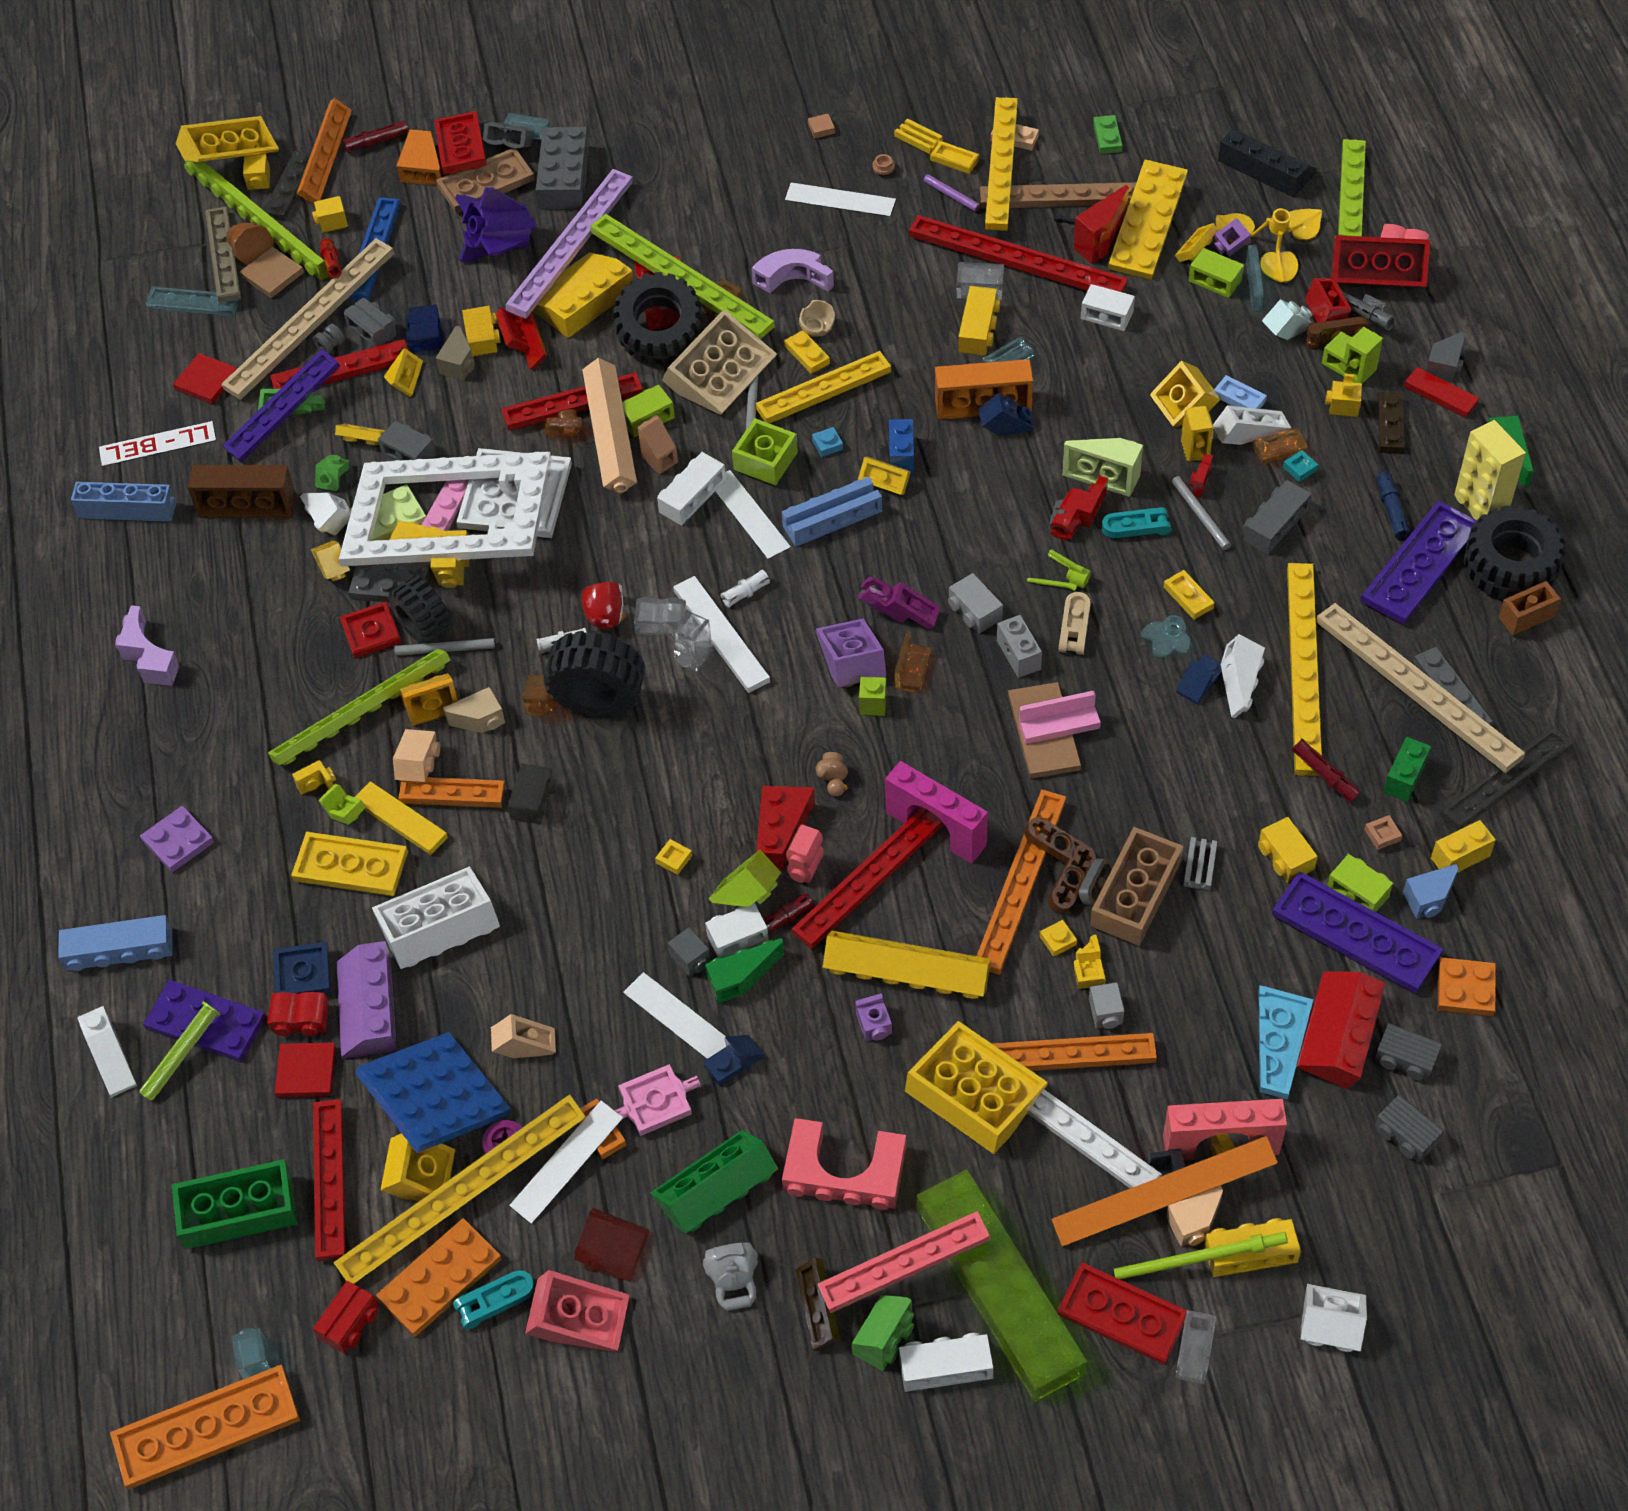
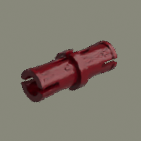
[763,893,814,934]

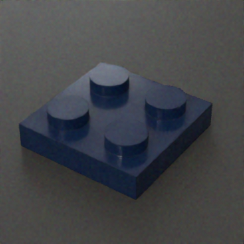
[273,942,331,994]

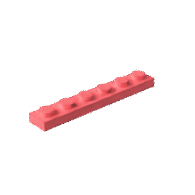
[818,1211,991,1313]

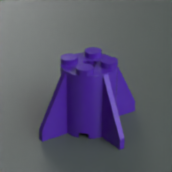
[455,187,535,262]

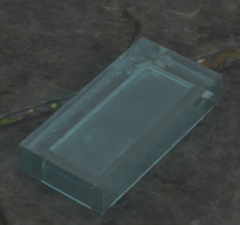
[504,113,550,140]

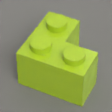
[1322,327,1383,384]

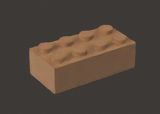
[1090,827,1183,946]

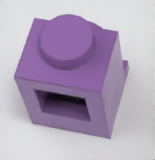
[1214,218,1251,257]
[855,994,892,1042]

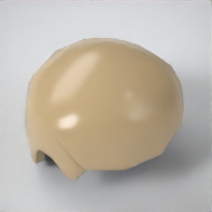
[799,300,835,337]

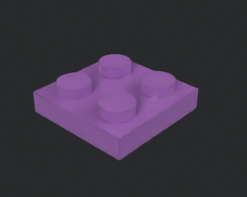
[140,806,214,873]

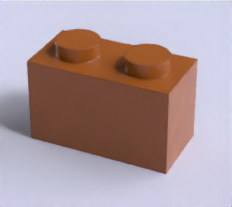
[1499,581,1561,635]

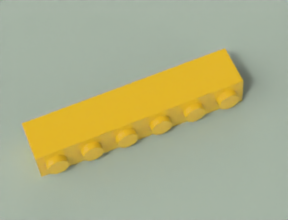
[823,931,991,999]

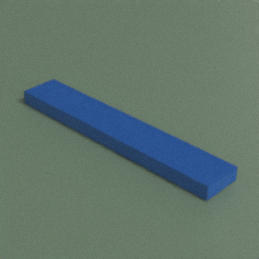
[347,197,401,301]

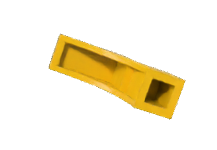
[431,530,469,588]

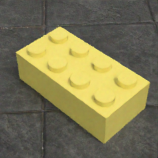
[1454,420,1526,520]

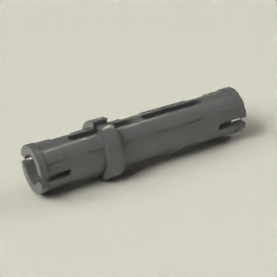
[1342,291,1396,330]

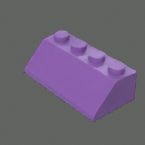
[337,941,397,1059]

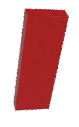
[1404,367,1479,418]

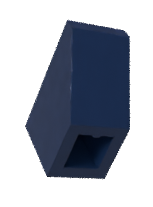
[978,393,1035,435]

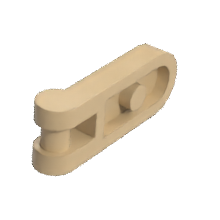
[1058,592,1090,655]

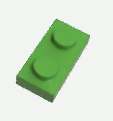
[1093,115,1122,154]

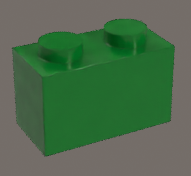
[1383,737,1431,803]

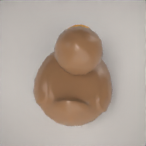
[815,752,848,797]

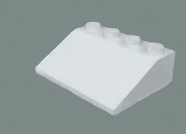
[372,866,500,969]

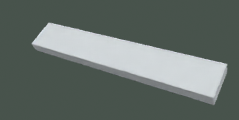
[673,576,770,693]
[1027,1089,1162,1188]

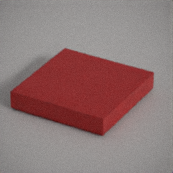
[173,353,237,405]
[340,601,402,659]
[275,1043,336,1098]

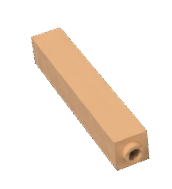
[582,358,637,494]

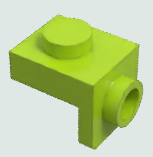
[319,784,366,825]

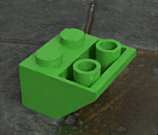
[852,1295,914,1371]

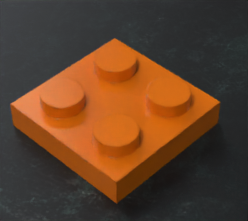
[1437,957,1495,1016]

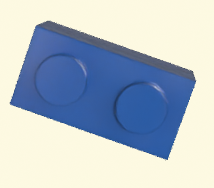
[889,419,914,474]

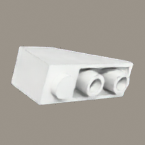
[1221,634,1265,718]

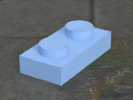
[1214,375,1267,409]

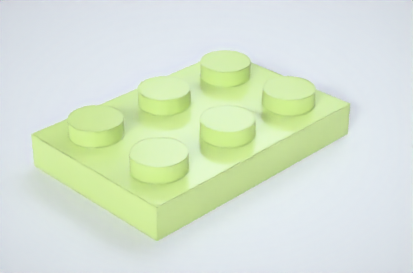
[346,484,426,541]

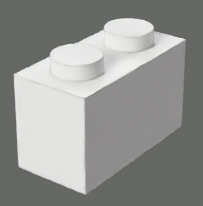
[1081,284,1135,331]
[705,903,769,958]

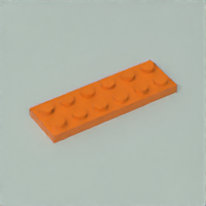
[110,1364,300,1490]

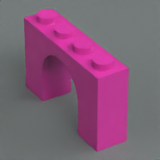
[885,761,988,864]

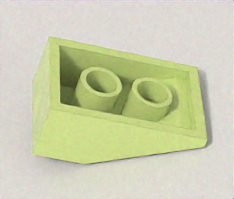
[1062,438,1143,497]

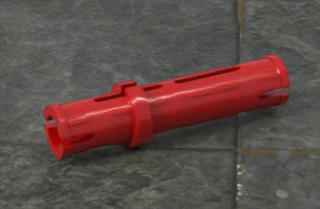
[320,238,342,278]

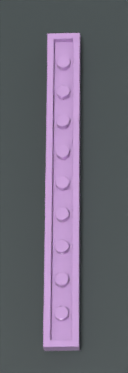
[506,169,632,319]

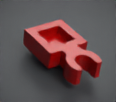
[1189,453,1213,498]

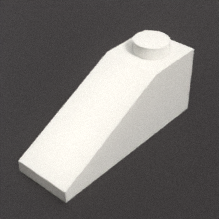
[1213,405,1292,445]
[77,1006,137,1097]

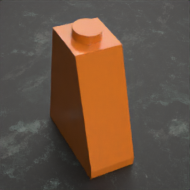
[396,129,442,186]

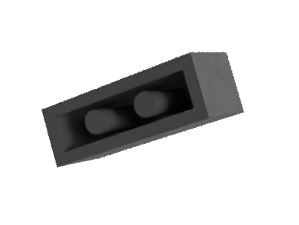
[1243,480,1311,555]

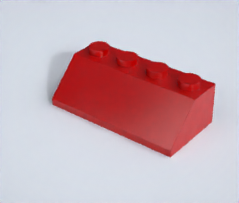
[1296,971,1385,1089]

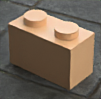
[393,729,440,782]

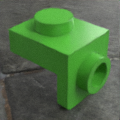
[315,455,349,491]

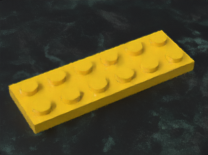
[1108,160,1188,280]

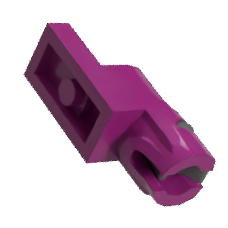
[858,577,940,630]

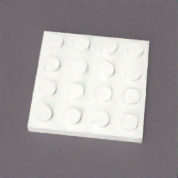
[457,448,572,538]

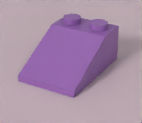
[816,618,887,687]

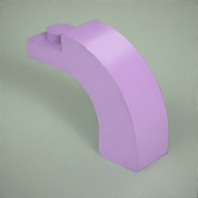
[751,249,834,293]

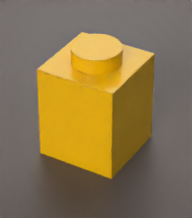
[243,154,270,190]
[312,196,348,233]

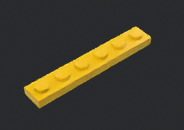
[756,351,891,424]

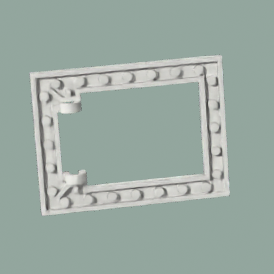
[339,452,552,566]

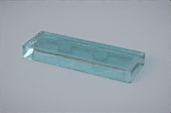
[1246,245,1264,312]

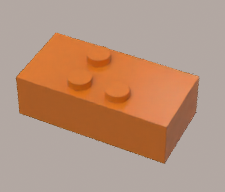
[935,359,1033,420]

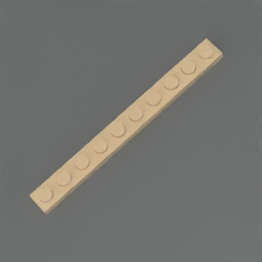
[222,238,394,400]
[1317,603,1525,773]

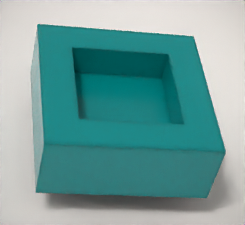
[1283,450,1318,482]

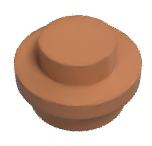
[873,154,895,175]

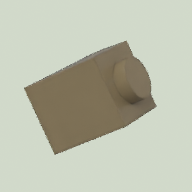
[436,326,475,381]

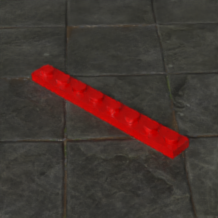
[792,807,945,950]

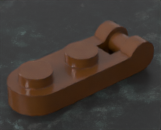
[1305,317,1371,350]

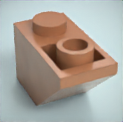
[638,415,678,475]

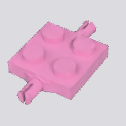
[614,1064,701,1136]

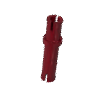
[343,120,409,153]
[1291,738,1361,803]

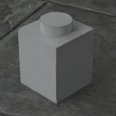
[1089,983,1124,1029]

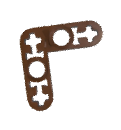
[1024,817,1096,913]

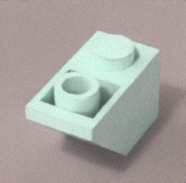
[1262,299,1316,340]

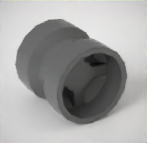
[313,324,345,354]

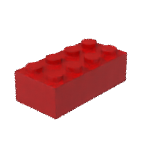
[1331,235,1430,287]

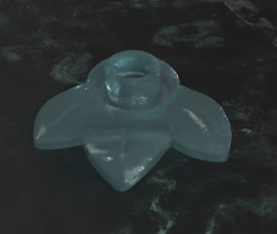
[1140,615,1190,657]

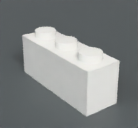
[657,452,726,526]
[899,1333,993,1392]

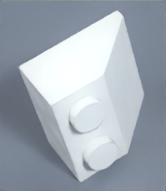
[1301,1284,1367,1352]

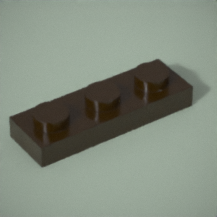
[1377,392,1405,454]
[795,1257,841,1352]

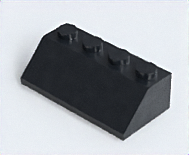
[1218,129,1318,198]

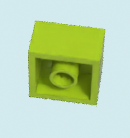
[732,418,798,486]

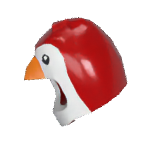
[581,582,626,630]

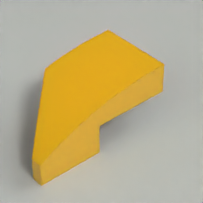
[1074,935,1105,989]

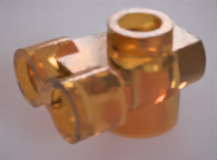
[544,409,582,437]

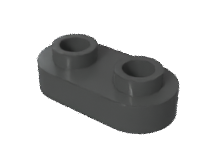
[1079,858,1114,906]

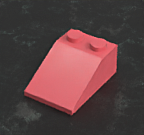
[525,1270,630,1352]

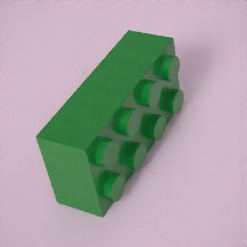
[172,1159,298,1250]

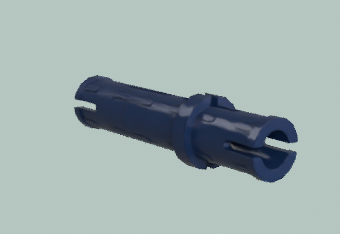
[1376,472,1410,539]

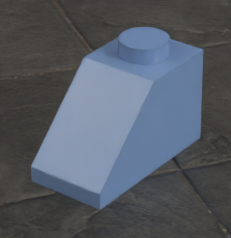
[1403,864,1458,919]

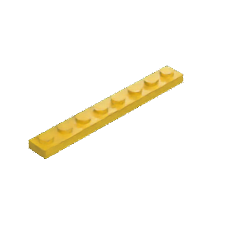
[985,97,1018,231]

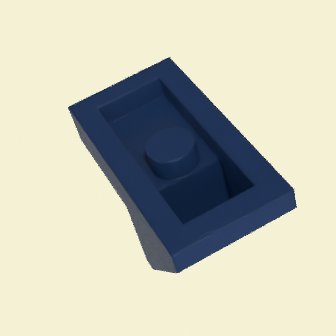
[1176,654,1223,705]
[703,1035,765,1086]

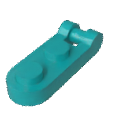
[1102,507,1172,538]
[453,1270,535,1330]

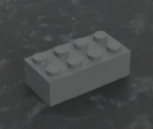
[536,127,589,209]

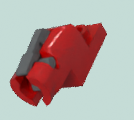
[1049,475,1108,540]

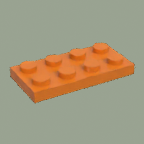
[376,1218,502,1338]

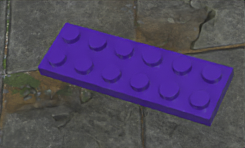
[1361,500,1477,625]
[1272,871,1443,994]

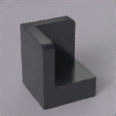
[1146,1148,1185,1176]

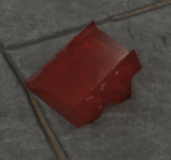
[574,1208,649,1282]

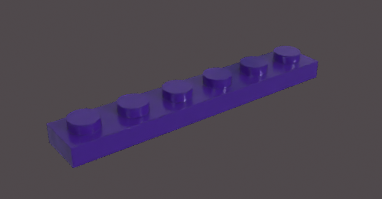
[222,349,340,463]

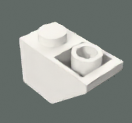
[300,493,351,536]

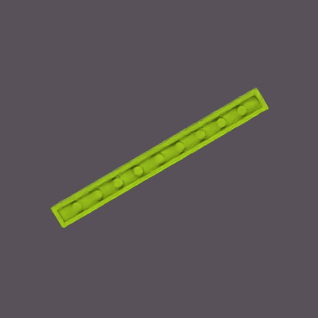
[184,160,328,281]
[590,213,774,339]

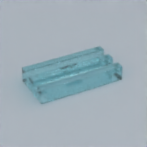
[983,337,1034,363]

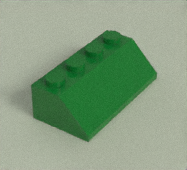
[650,1130,778,1234]

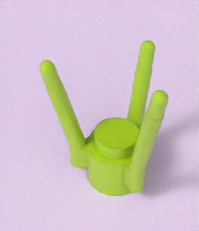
[1027,550,1091,591]

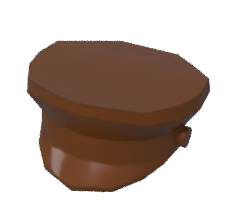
[227,222,274,265]

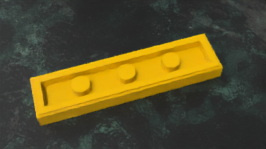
[354,781,448,855]

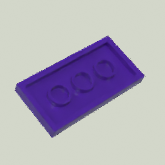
[143,980,266,1062]

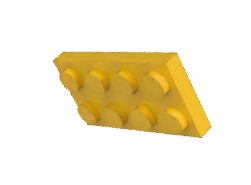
[291,832,408,896]

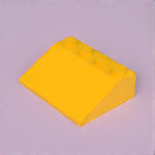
[533,252,634,338]
[905,1021,1048,1154]

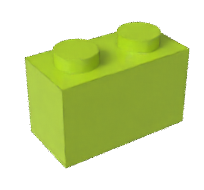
[1189,248,1244,298]
[622,385,675,438]
[1327,854,1393,912]

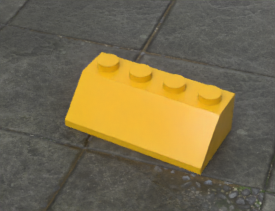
[176,116,279,162]

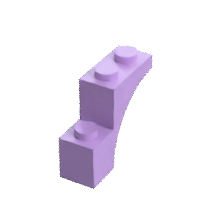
[115,606,179,686]

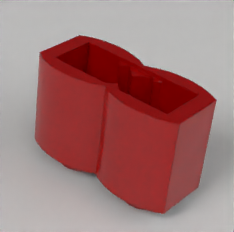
[267,992,329,1036]

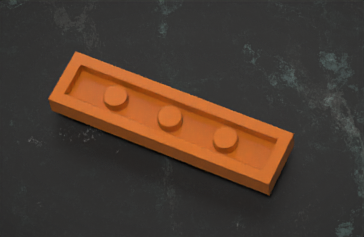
[398,777,506,808]

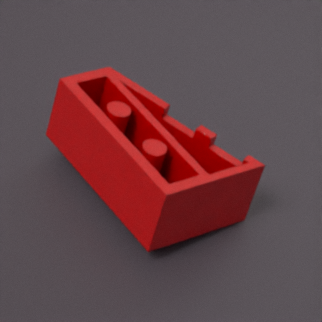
[756,786,815,870]

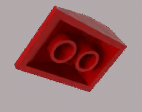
[1074,185,1129,264]

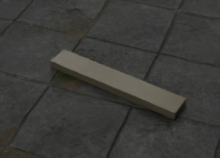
[205,207,241,303]

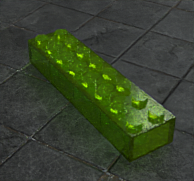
[917,1169,1087,1402]

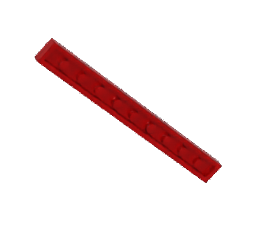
[909,215,1128,293]

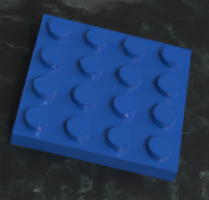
[356,1032,511,1153]

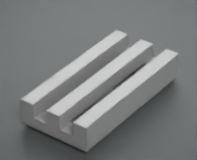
[1184,837,1217,890]

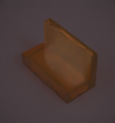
[895,632,931,693]

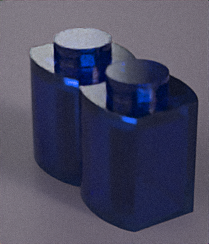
[406,304,442,352]

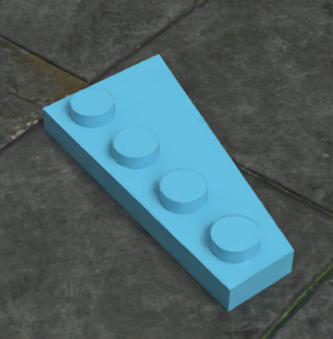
[1258,985,1314,1099]

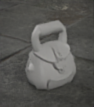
[703,1242,758,1311]

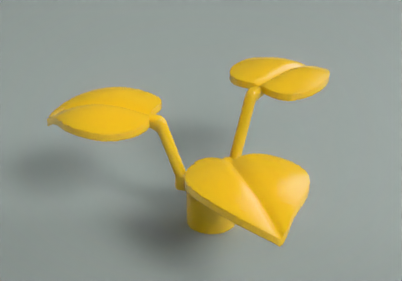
[1216,208,1322,283]

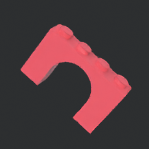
[1163,1099,1287,1160]
[782,1118,906,1210]

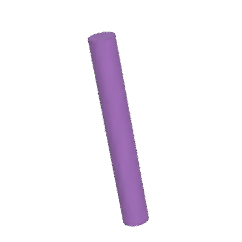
[924,174,980,212]

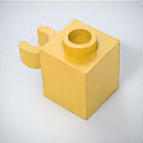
[1325,374,1362,417]

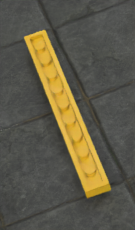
[1287,563,1322,776]
[333,1094,586,1284]

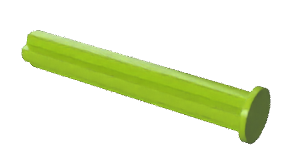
[140,1001,221,1101]

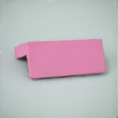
[1019,691,1101,744]

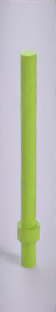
[1114,1232,1288,1279]

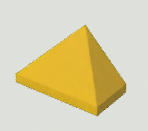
[384,348,423,397]

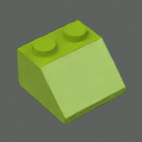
[709,849,781,907]

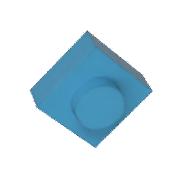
[812,427,843,457]

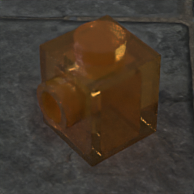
[522,674,555,716]

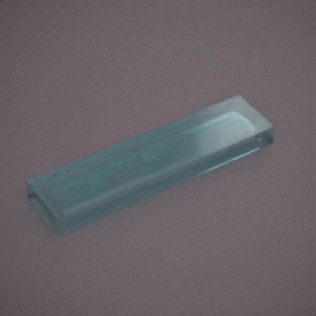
[146,286,240,316]

